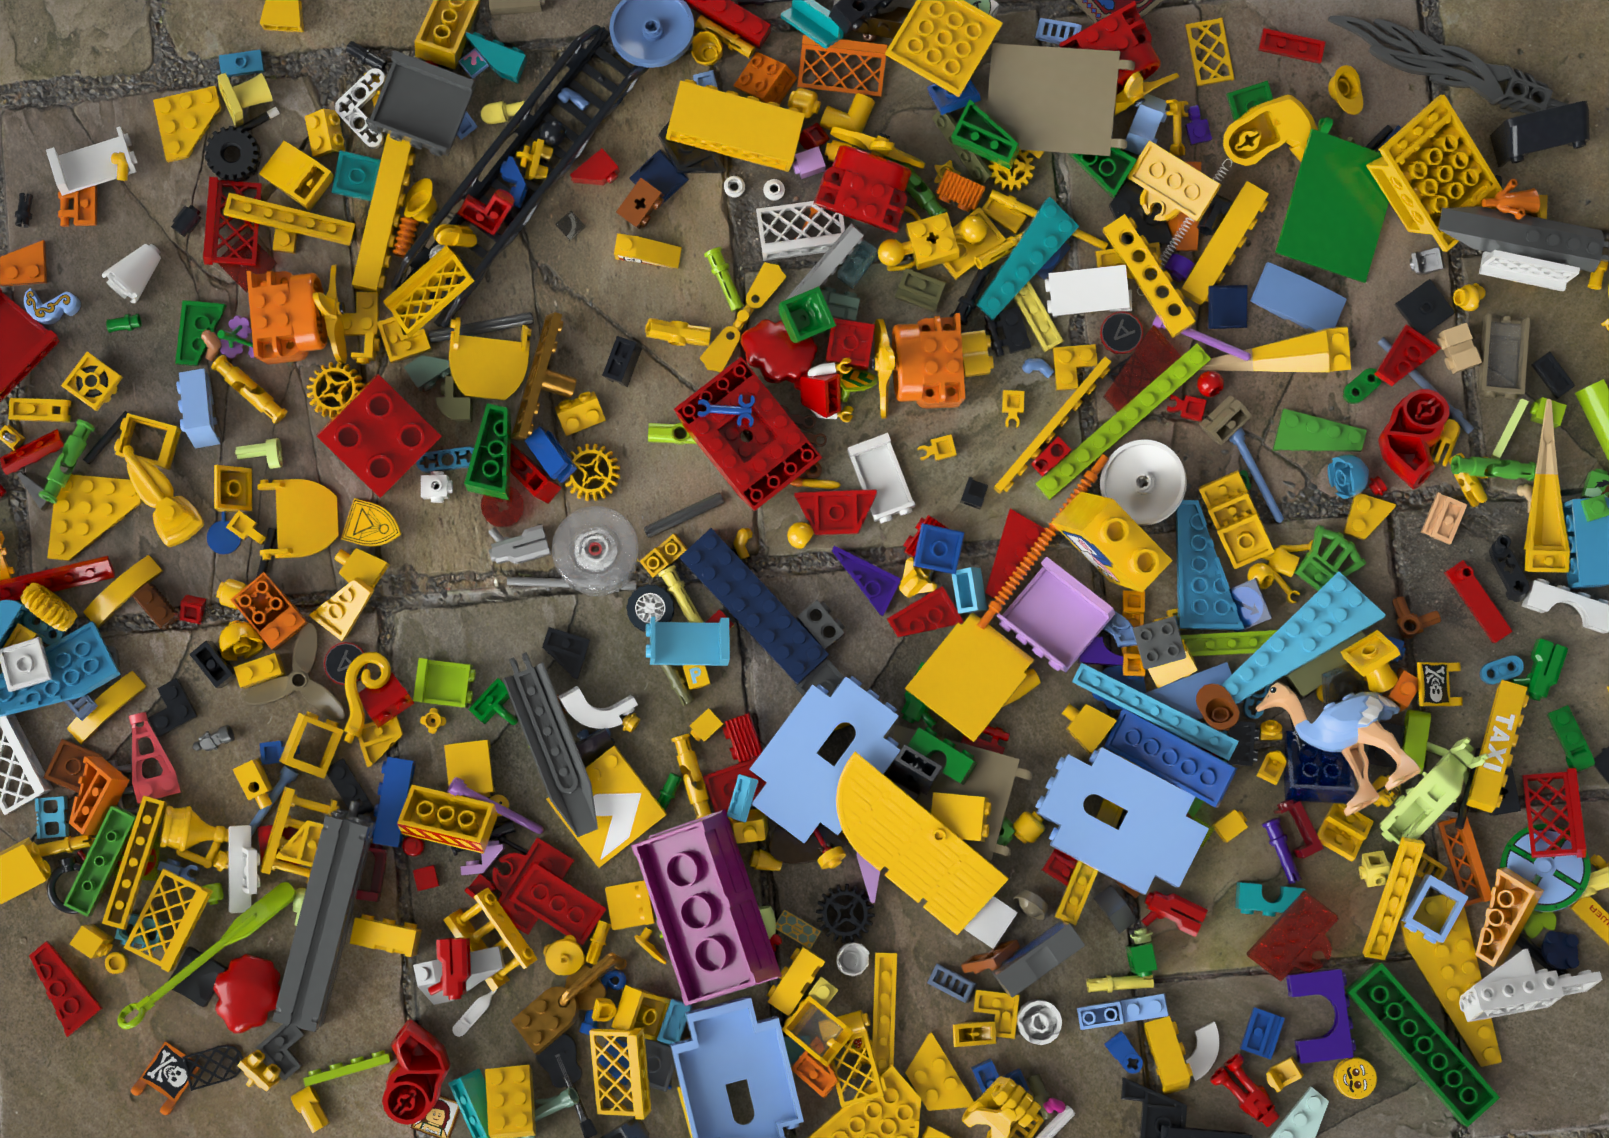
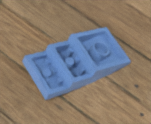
[1250,262,1347,331]
[1144,662,1243,731]

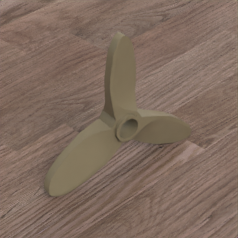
[244,623,346,720]

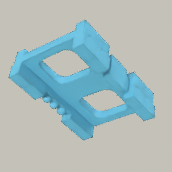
[35,796,70,839]

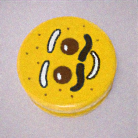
[1333,1057,1377,1099]

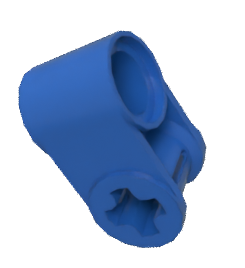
[1104,1031,1143,1074]

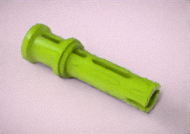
[704,247,744,312]

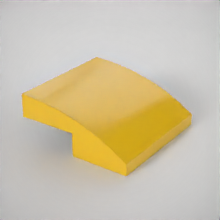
[1317,799,1374,861]

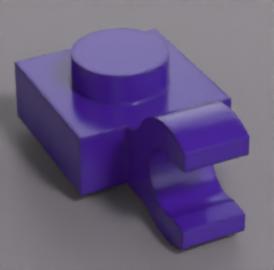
[1185,105,1212,146]

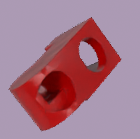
[1031,436,1072,477]

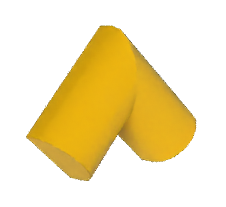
[820,93,875,133]

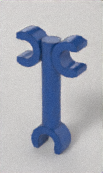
[697,395,755,427]

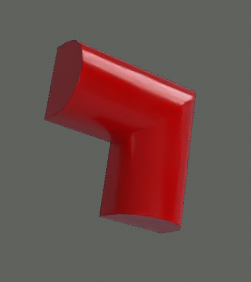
[457,189,515,235]

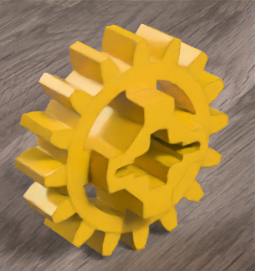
[988,150,1035,192]

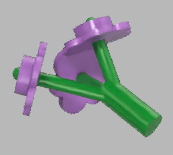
[217,315,254,359]

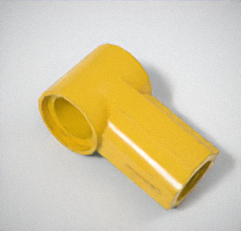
[291,1085,330,1133]

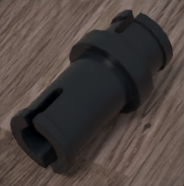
[15,193,33,228]

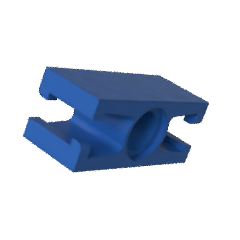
[525,426,577,483]

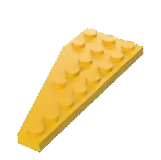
[1399,890,1502,1067]

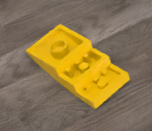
[1199,470,1275,569]

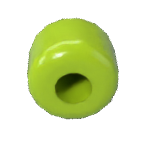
[201,883,224,905]

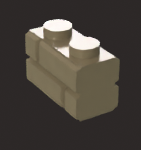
[1199,395,1252,446]

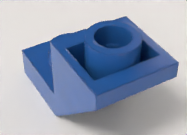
[500,156,528,209]

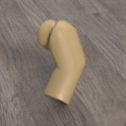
[1517,484,1533,513]

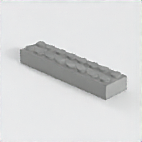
[784,223,864,301]

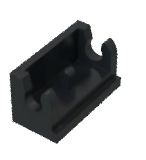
[602,336,642,387]

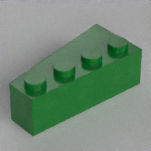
[1067,148,1137,199]

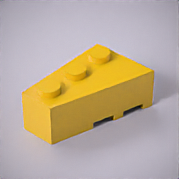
[349,914,422,957]
[766,946,825,1017]

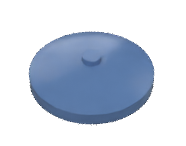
[609,0,695,68]

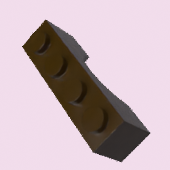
[833,0,911,39]

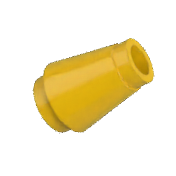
[749,848,783,871]

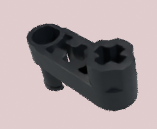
[1489,535,1529,602]

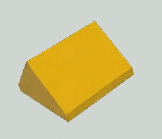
[214,465,252,512]

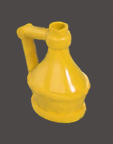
[159,805,229,869]

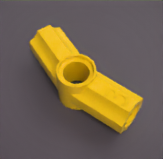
[645,318,711,347]

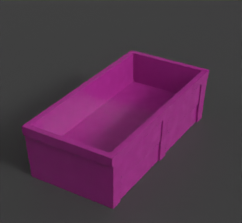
[631,809,782,1006]

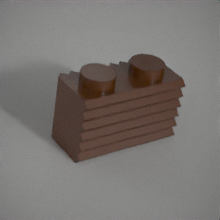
[132,583,180,630]

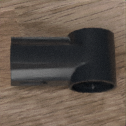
[1197,193,1232,236]

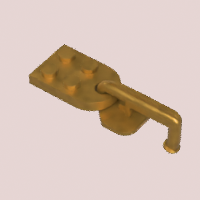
[511,953,627,1055]

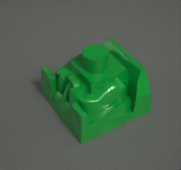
[779,286,836,343]

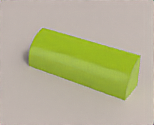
[1575,379,1609,461]

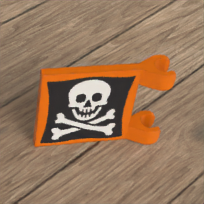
[131,1041,202,1115]

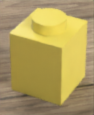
[808,976,838,1007]

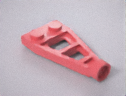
[129,712,181,804]

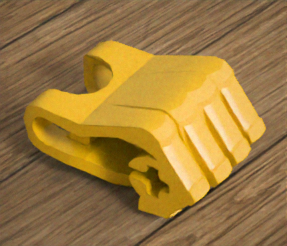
[962,1076,1041,1138]

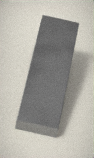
[17,471,51,511]

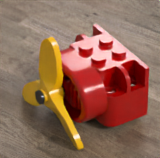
[1059,1,1179,116]
[813,127,926,233]

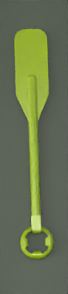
[117,882,296,1029]

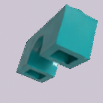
[1235,882,1306,919]

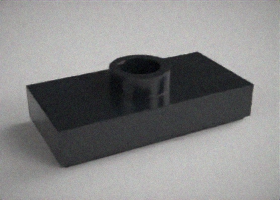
[1531,352,1575,399]

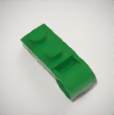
[1547,705,1595,772]

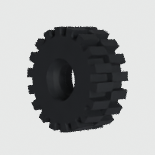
[204,126,261,182]

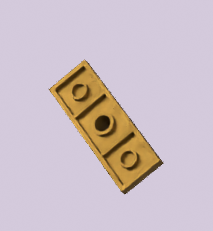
[511,312,577,441]

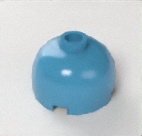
[1328,455,1369,499]

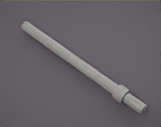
[507,577,637,592]

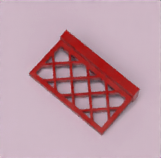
[203,176,262,266]
[1522,768,1586,858]

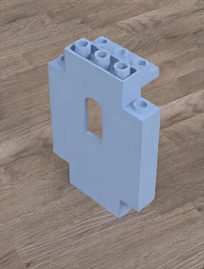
[749,676,901,843]
[1035,747,1209,894]
[670,996,804,1138]

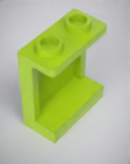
[413,658,476,708]

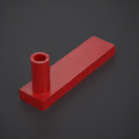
[1444,560,1513,644]

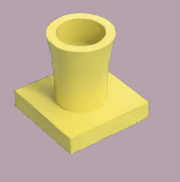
[218,73,273,128]

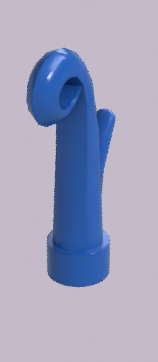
[579,970,626,1035]

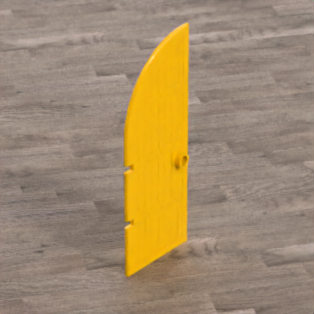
[836,751,1009,935]

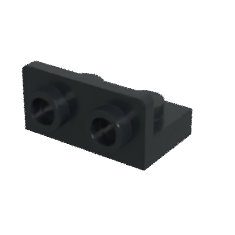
[1226,721,1260,767]

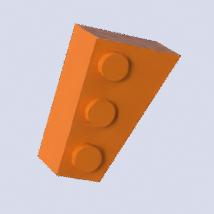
[69,756,130,835]

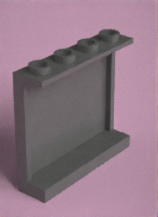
[366,51,476,157]

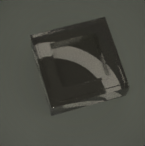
[555,211,586,241]

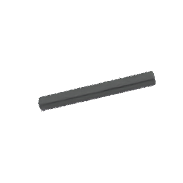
[428,312,534,343]

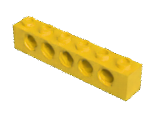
[1103,214,1196,338]

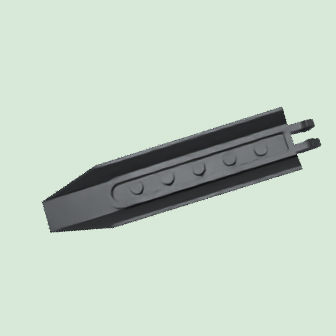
[1438,206,1609,272]
[503,652,598,837]

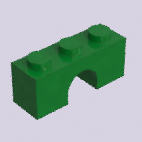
[908,727,977,785]

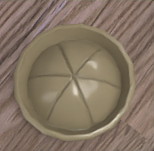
[1013,890,1048,920]

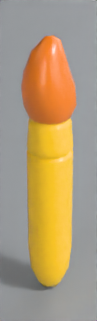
[790,477,841,489]

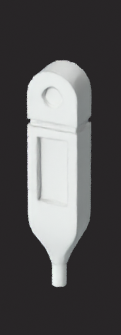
[452,990,497,1037]

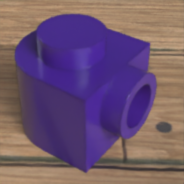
[1164,253,1195,282]

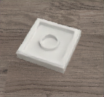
[0,637,53,692]

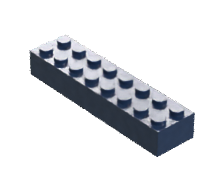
[679,528,829,685]

